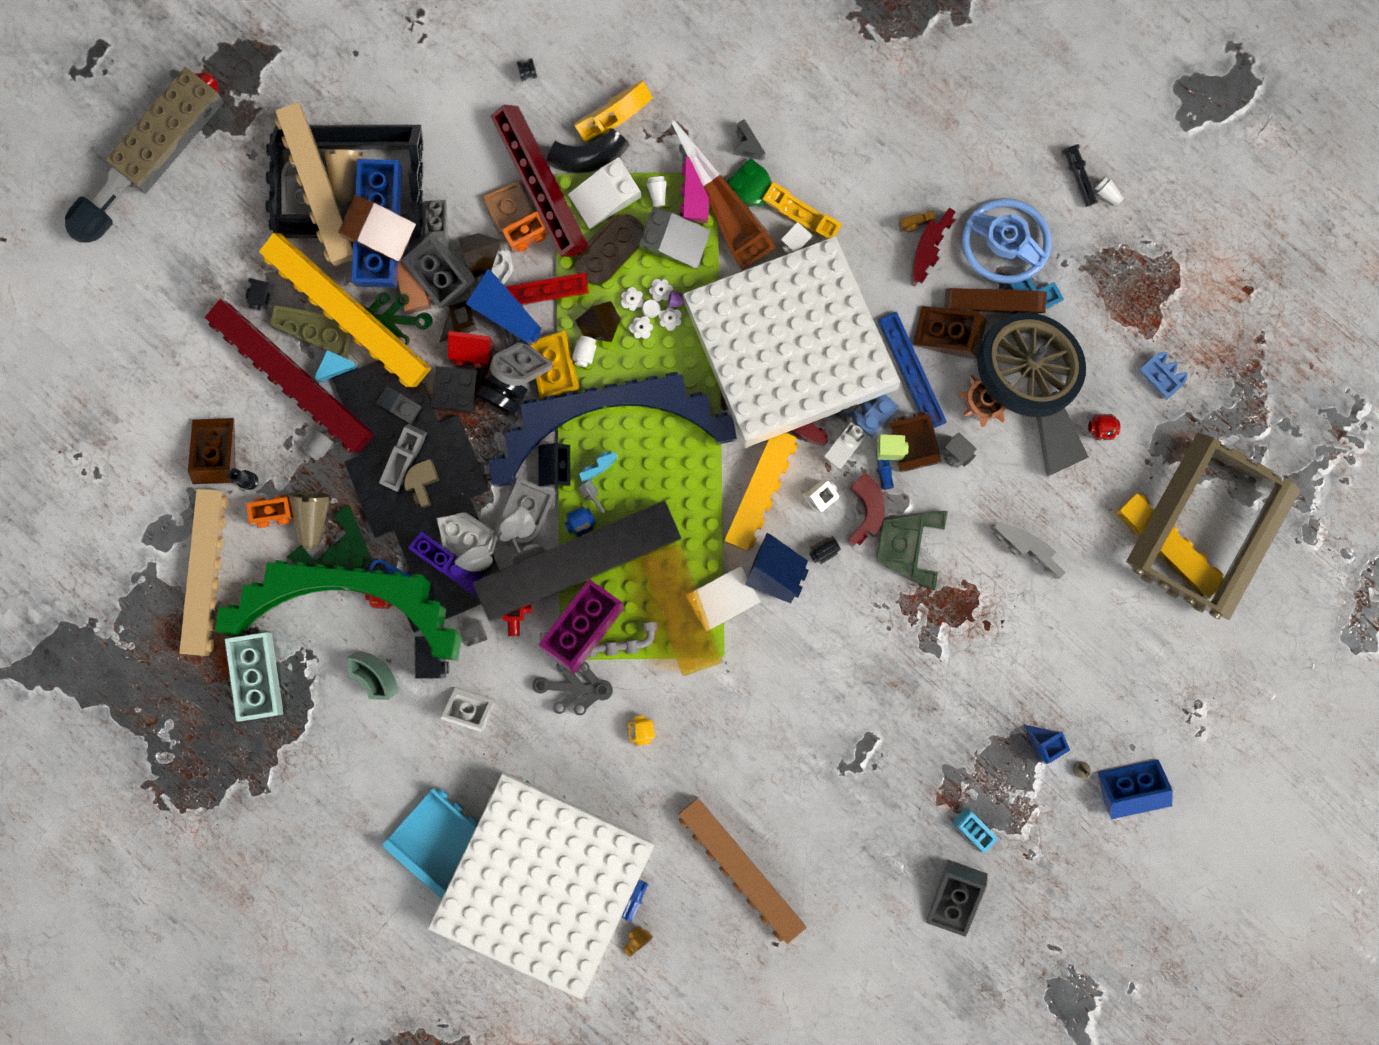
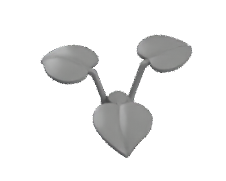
[454,504,546,572]

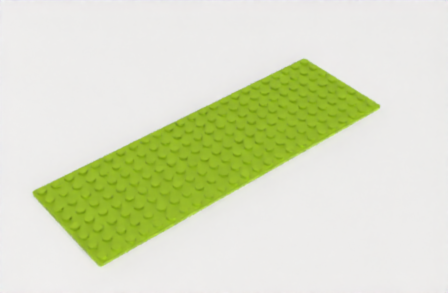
[556,172,725,660]

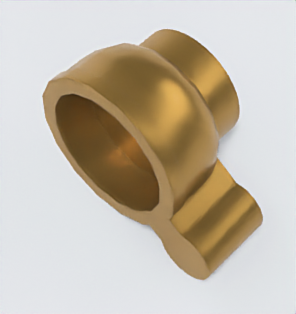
[623,926,653,958]

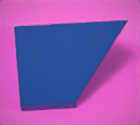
[1024,725,1070,764]

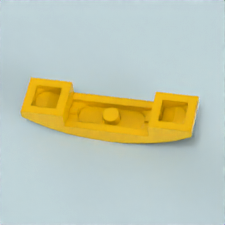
[762,182,843,240]

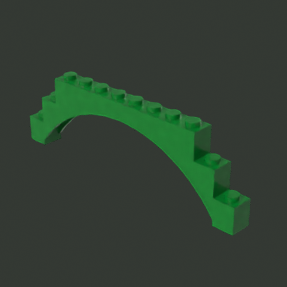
[215,560,462,661]

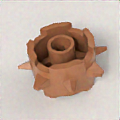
[959,375,1011,427]

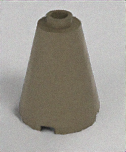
[289,492,331,549]

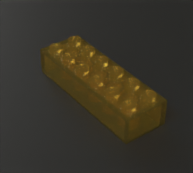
[641,544,723,676]

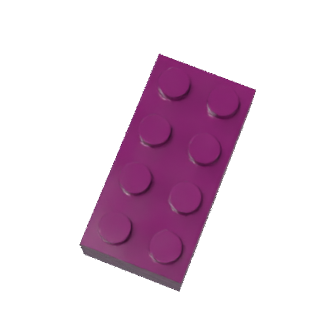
[538,579,624,674]

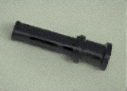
[1062,144,1098,207]
[228,468,259,490]

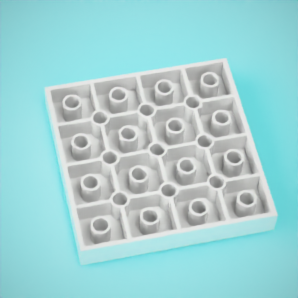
[684,236,901,448]
[429,772,655,999]

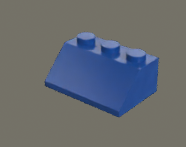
[1098,759,1173,819]

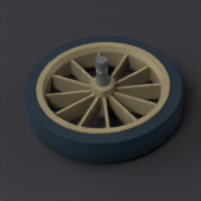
[977,312,1086,417]

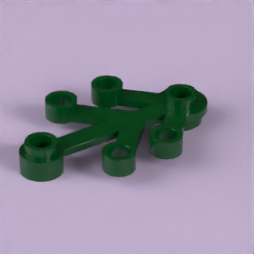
[364,292,433,345]

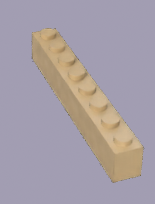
[275,102,353,267]
[179,489,229,656]

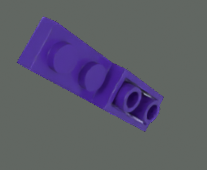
[408,531,484,596]

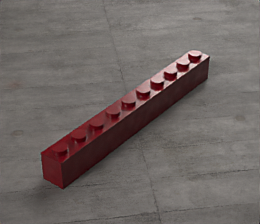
[205,299,375,453]

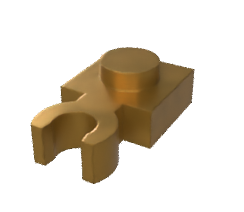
[898,210,935,233]

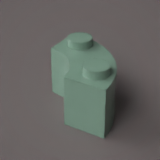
[347,651,398,700]

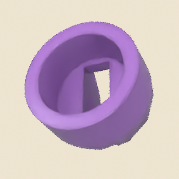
[668,290,684,307]

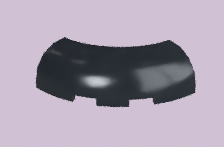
[546,128,630,173]

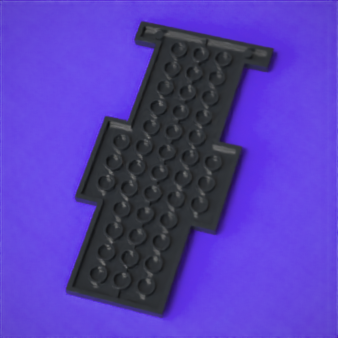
[333,360,500,633]

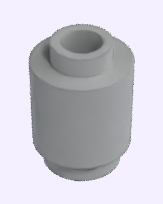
[304,430,334,461]

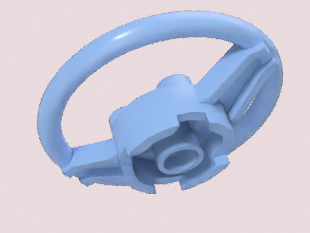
[962,199,1051,284]

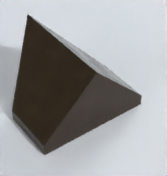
[459,233,501,277]
[439,300,477,342]
[575,301,621,342]

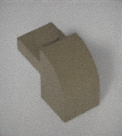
[405,459,440,508]

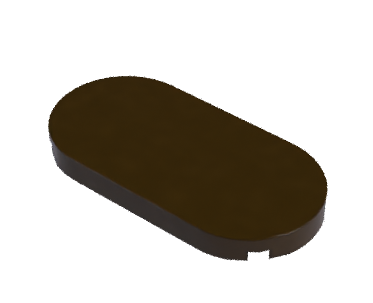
[576,214,644,285]

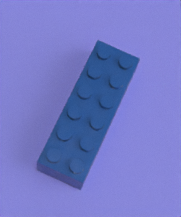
[352,159,402,288]

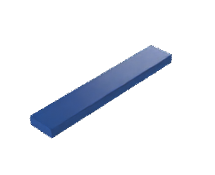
[878,311,947,428]

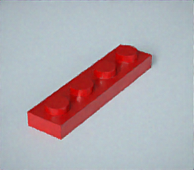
[506,273,589,305]

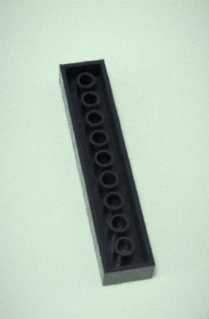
[472,501,682,623]

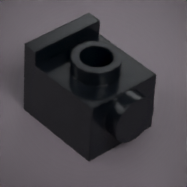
[246,278,273,311]

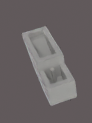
[379,424,427,492]

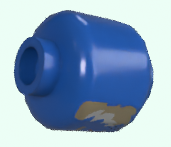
[564,506,596,537]

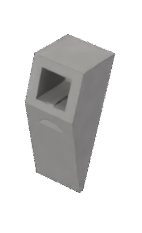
[425,200,449,249]

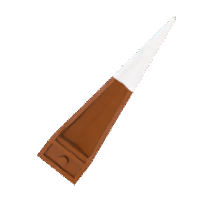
[672,121,777,270]

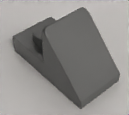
[734,119,765,160]
[376,386,422,425]

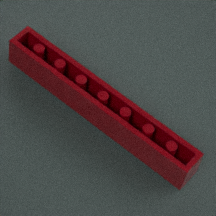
[490,104,589,257]

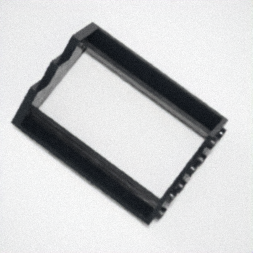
[265,125,423,238]

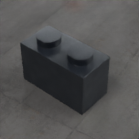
[538,443,570,488]

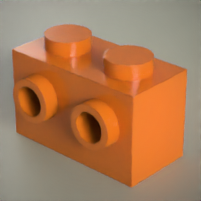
[502,211,549,253]
[246,495,293,528]

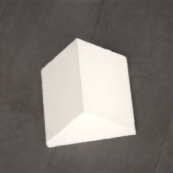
[441,688,494,732]

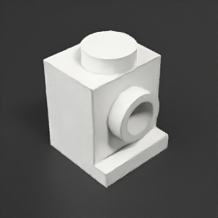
[803,480,840,512]

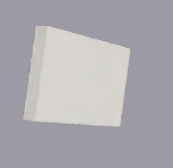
[687,566,761,632]

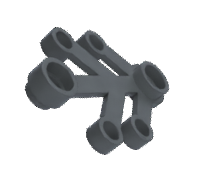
[532,662,613,716]

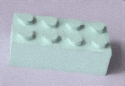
[225,632,283,722]

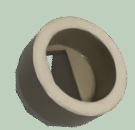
[1073,761,1091,778]

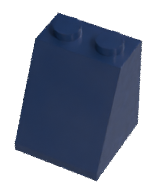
[745,533,809,604]

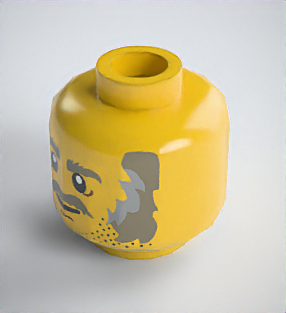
[627,715,655,746]

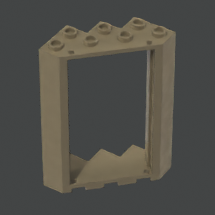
[1126,433,1300,620]

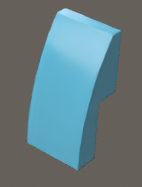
[579,451,618,483]

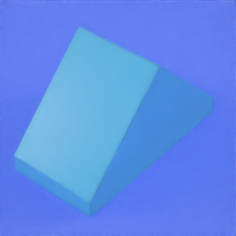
[315,350,358,383]

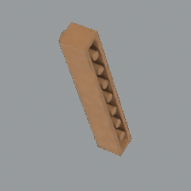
[679,797,806,944]

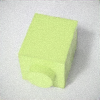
[877,435,908,461]

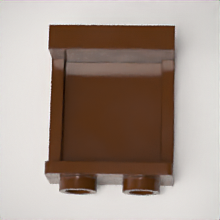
[889,411,942,472]

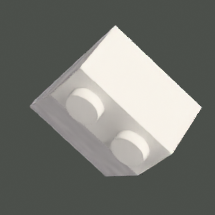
[568,157,641,229]

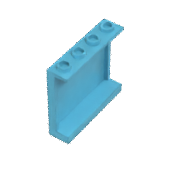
[382,787,479,899]

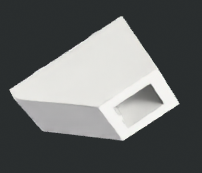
[824,422,867,469]

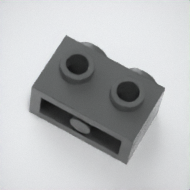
[940,432,977,468]

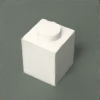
[780,222,813,254]

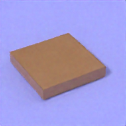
[482,180,533,234]

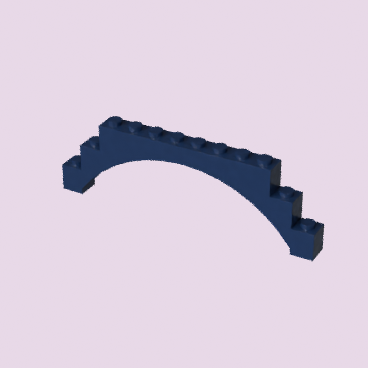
[488,372,737,487]

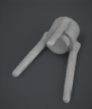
[578,480,605,513]

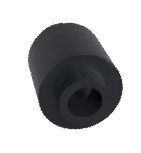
[809,536,841,565]

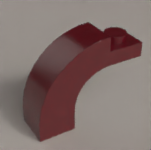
[847,472,885,546]

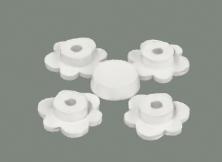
[621,279,681,339]

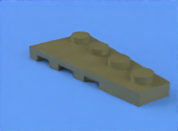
[270,305,353,359]

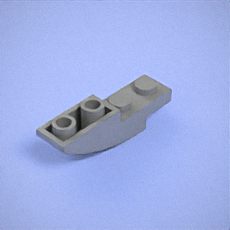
[991,524,1066,579]

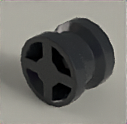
[517,58,537,82]

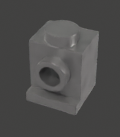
[459,620,488,647]

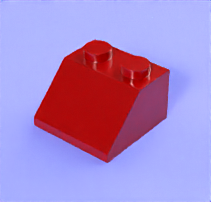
[448,331,494,370]

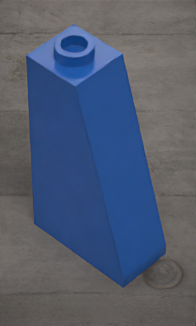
[466,269,542,345]

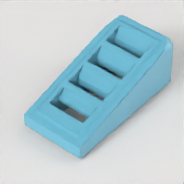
[952,808,998,854]

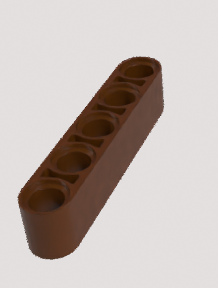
[945,288,1047,314]

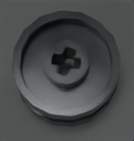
[475,368,528,415]

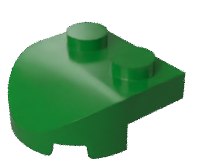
[727,158,772,208]

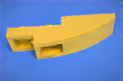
[574,80,653,143]

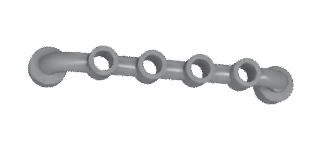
[539,622,659,658]

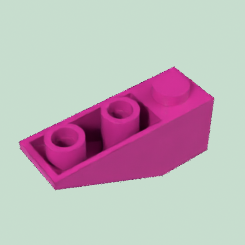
[680,157,709,223]

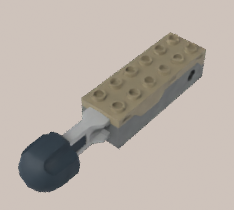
[65,67,224,243]

